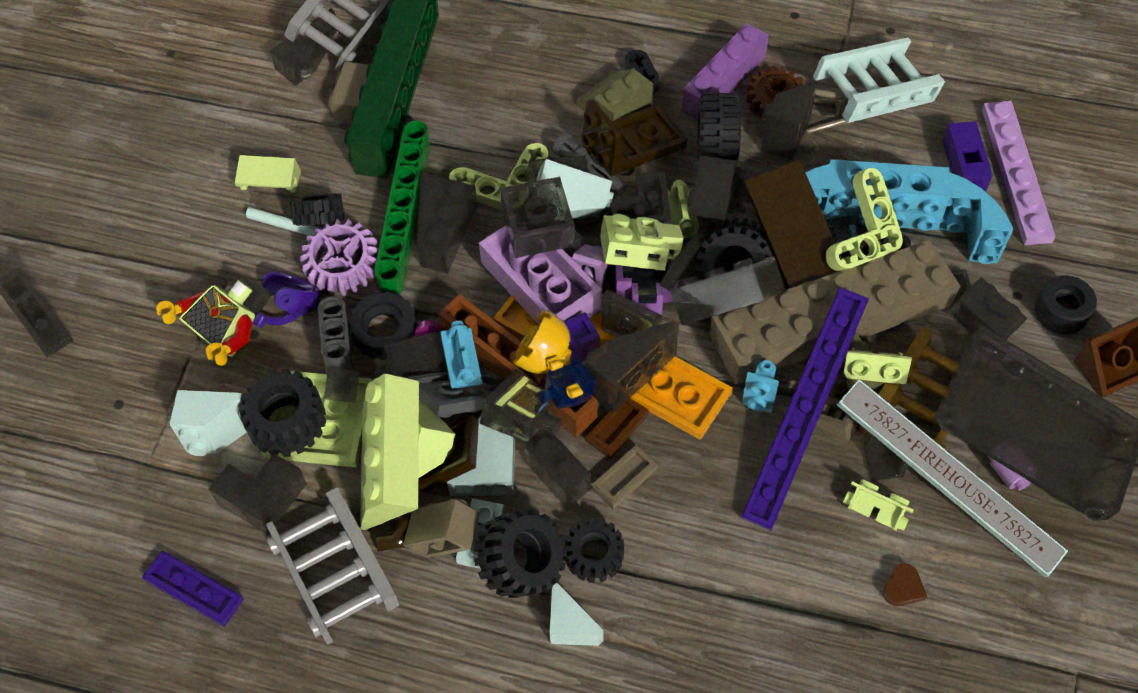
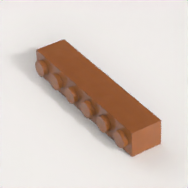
[438,294,597,438]

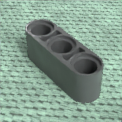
[318,297,353,380]

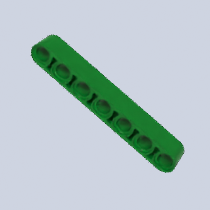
[375,120,431,295]

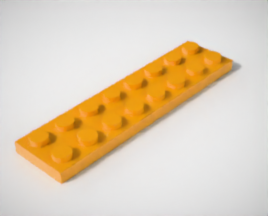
[493,296,733,440]

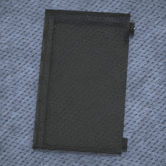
[935,325,1138,521]

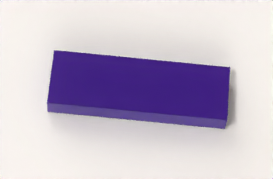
[142,550,244,627]

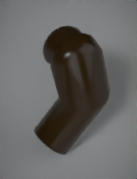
[376,513,411,552]

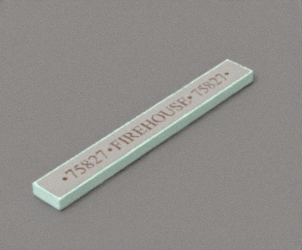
[837,379,1068,578]

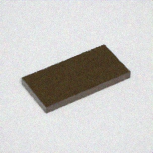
[743,159,842,290]

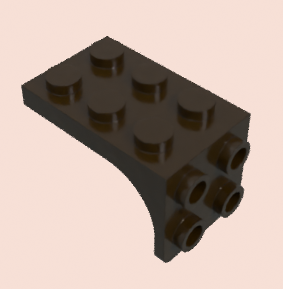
[581,100,688,176]

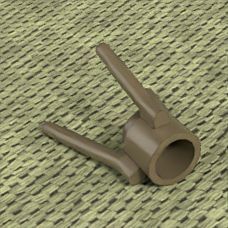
[803,87,853,134]

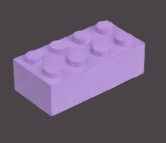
[479,212,602,325]

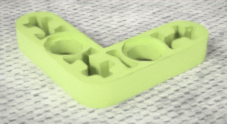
[449,143,549,214]
[826,168,903,271]

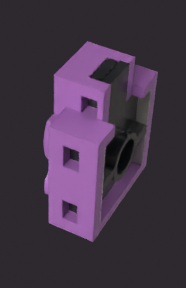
[614,259,678,315]

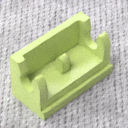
[235,155,301,193]

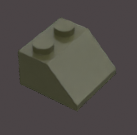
[575,68,653,121]

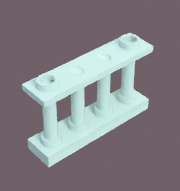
[813,37,945,123]

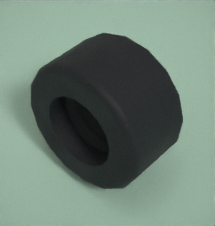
[1035,275,1097,335]

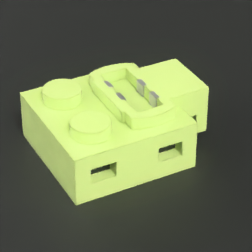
[600,214,684,271]

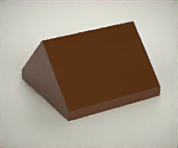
[1074,317,1138,397]

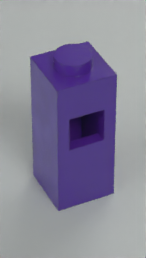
[943,121,993,192]

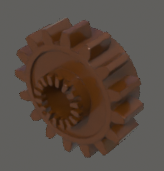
[747,66,807,121]

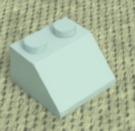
[170,390,247,456]

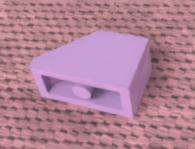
[572,244,614,293]

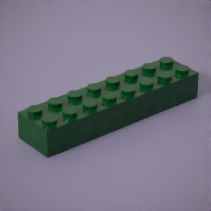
[344,0,439,179]

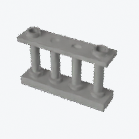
[284,0,393,73]
[266,487,400,645]

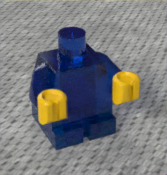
[538,356,596,408]

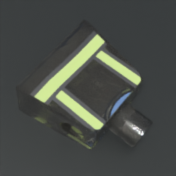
[480,369,563,441]

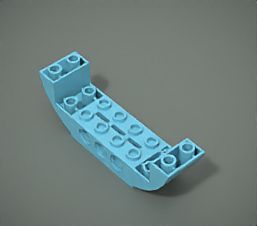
[806,159,1013,264]

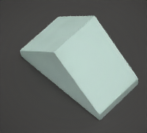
[550,583,603,646]

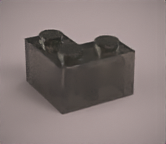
[609,172,671,224]
[208,454,307,535]

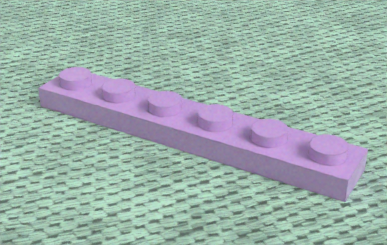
[982,101,1056,245]

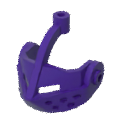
[252,271,319,328]

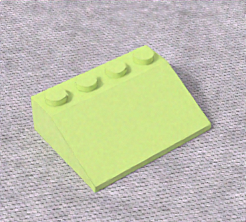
[360,374,419,530]

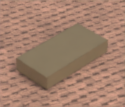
[591,444,659,510]

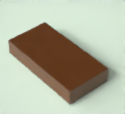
[585,395,649,459]

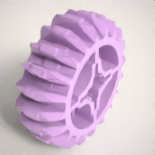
[300,219,379,296]

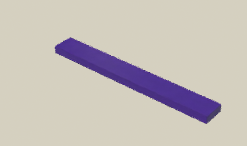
[741,287,869,531]

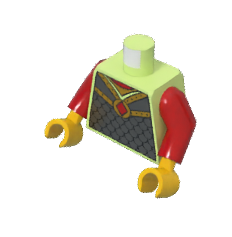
[156,280,255,366]

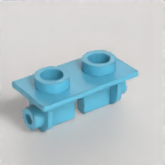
[440,321,483,389]
[742,360,779,413]

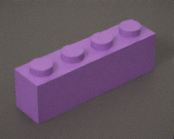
[682,23,769,119]

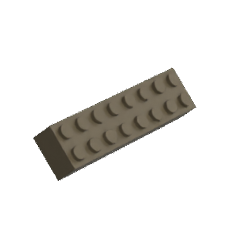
[709,239,960,385]

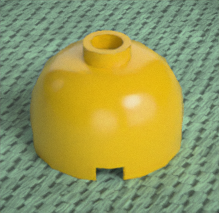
[513,309,572,374]

